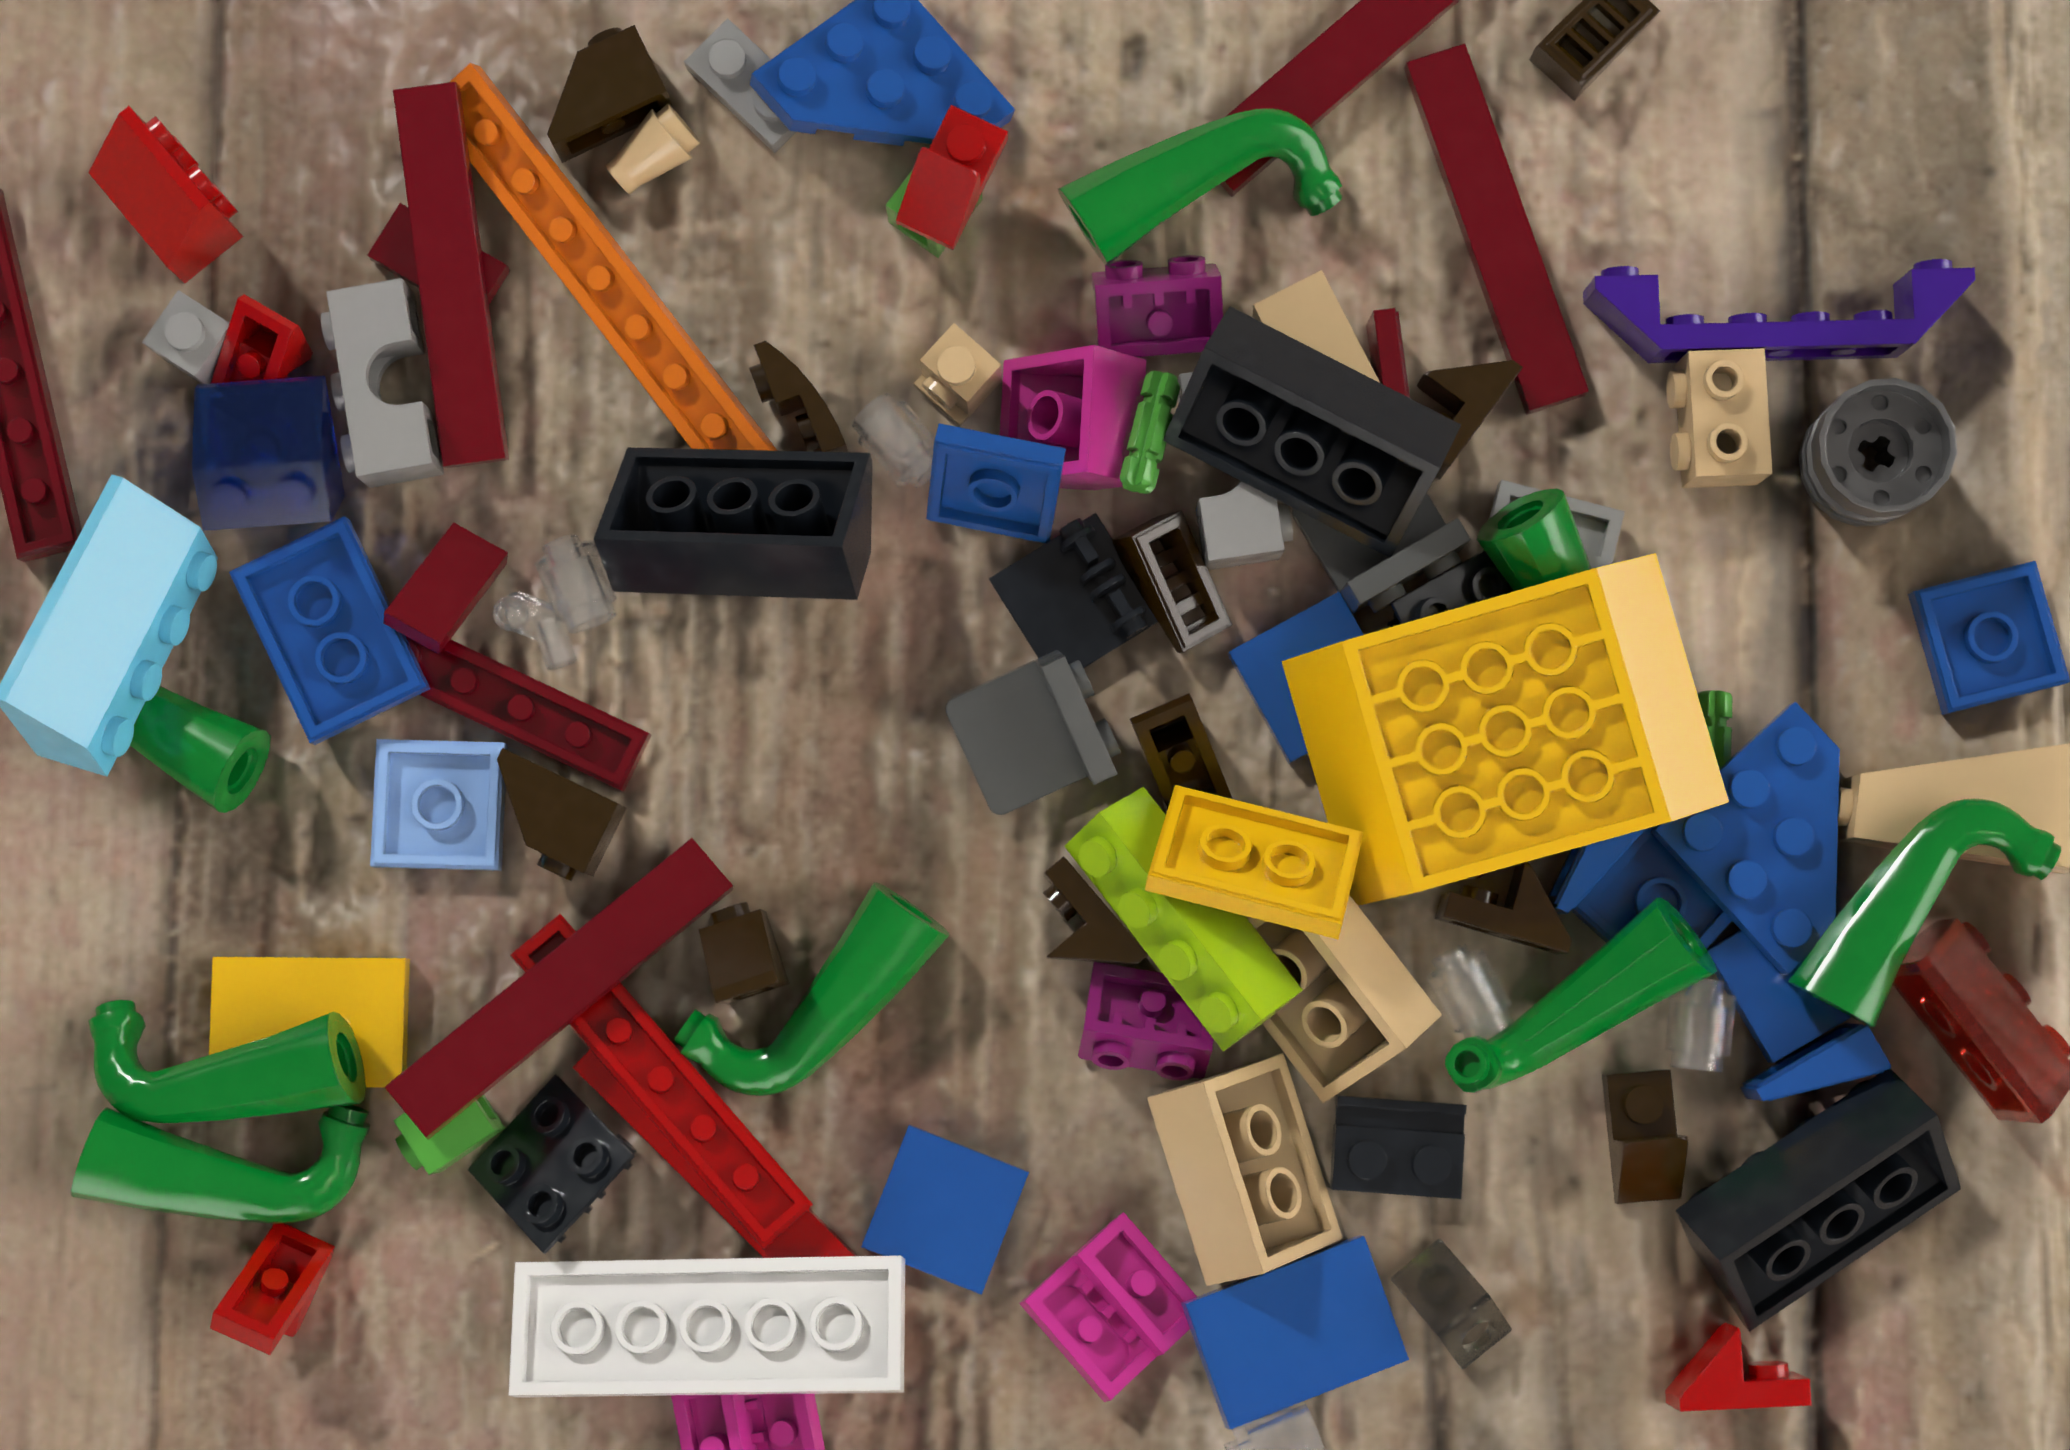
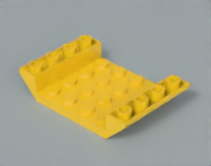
[1281,553,1729,906]

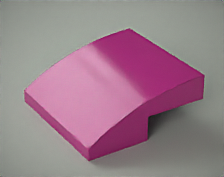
[1019,1212,1197,1402]
[671,1394,825,1450]

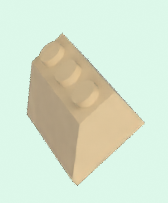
[1247,895,1442,1103]
[1147,1053,1343,1286]

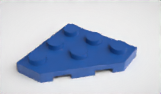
[749,0,1015,146]
[1651,702,1840,975]

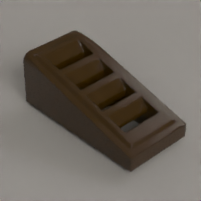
[1529,0,1660,101]
[1112,510,1232,653]

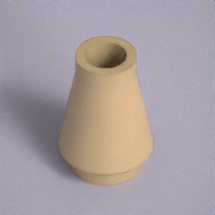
[605,104,700,194]

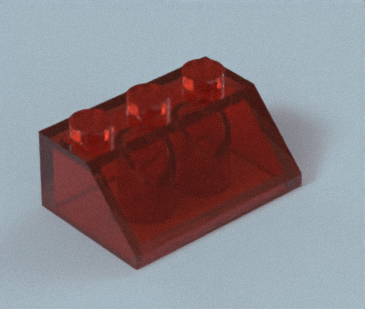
[1893,918,2070,1124]

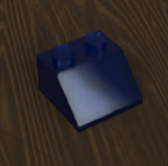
[192,376,345,531]

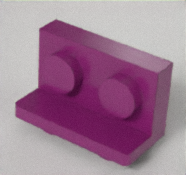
[1092,255,1223,357]
[1078,961,1214,1081]

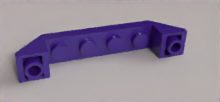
[1583,259,1976,363]

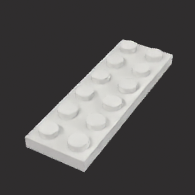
[509,1256,905,1397]

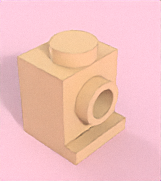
[913,323,1002,427]

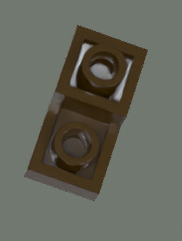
[749,341,848,452]

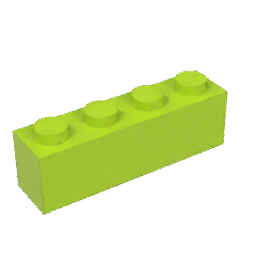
[1064,786,1303,1052]

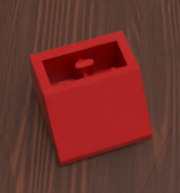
[88,106,244,283]

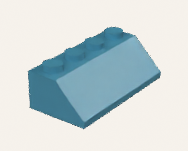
[0,474,218,777]

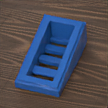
[1548,829,1645,915]
[1740,1023,1891,1101]

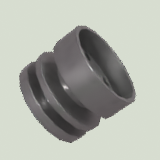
[1799,378,1957,527]

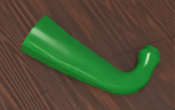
[1058,109,1343,266]
[1476,488,1591,591]
[130,686,271,813]
[1788,799,2061,1027]
[674,882,950,1096]
[1445,897,1717,1093]
[88,1000,366,1123]
[71,1105,370,1224]

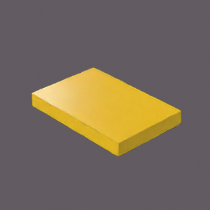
[1145,785,1364,940]
[209,957,410,1088]

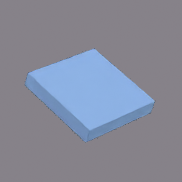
[370,739,508,871]

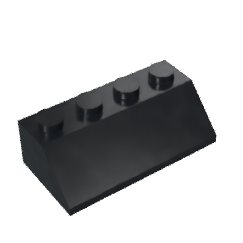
[1163,306,1461,557]
[593,447,872,600]
[1675,1068,1961,1332]

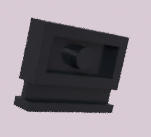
[1330,1095,1467,1199]

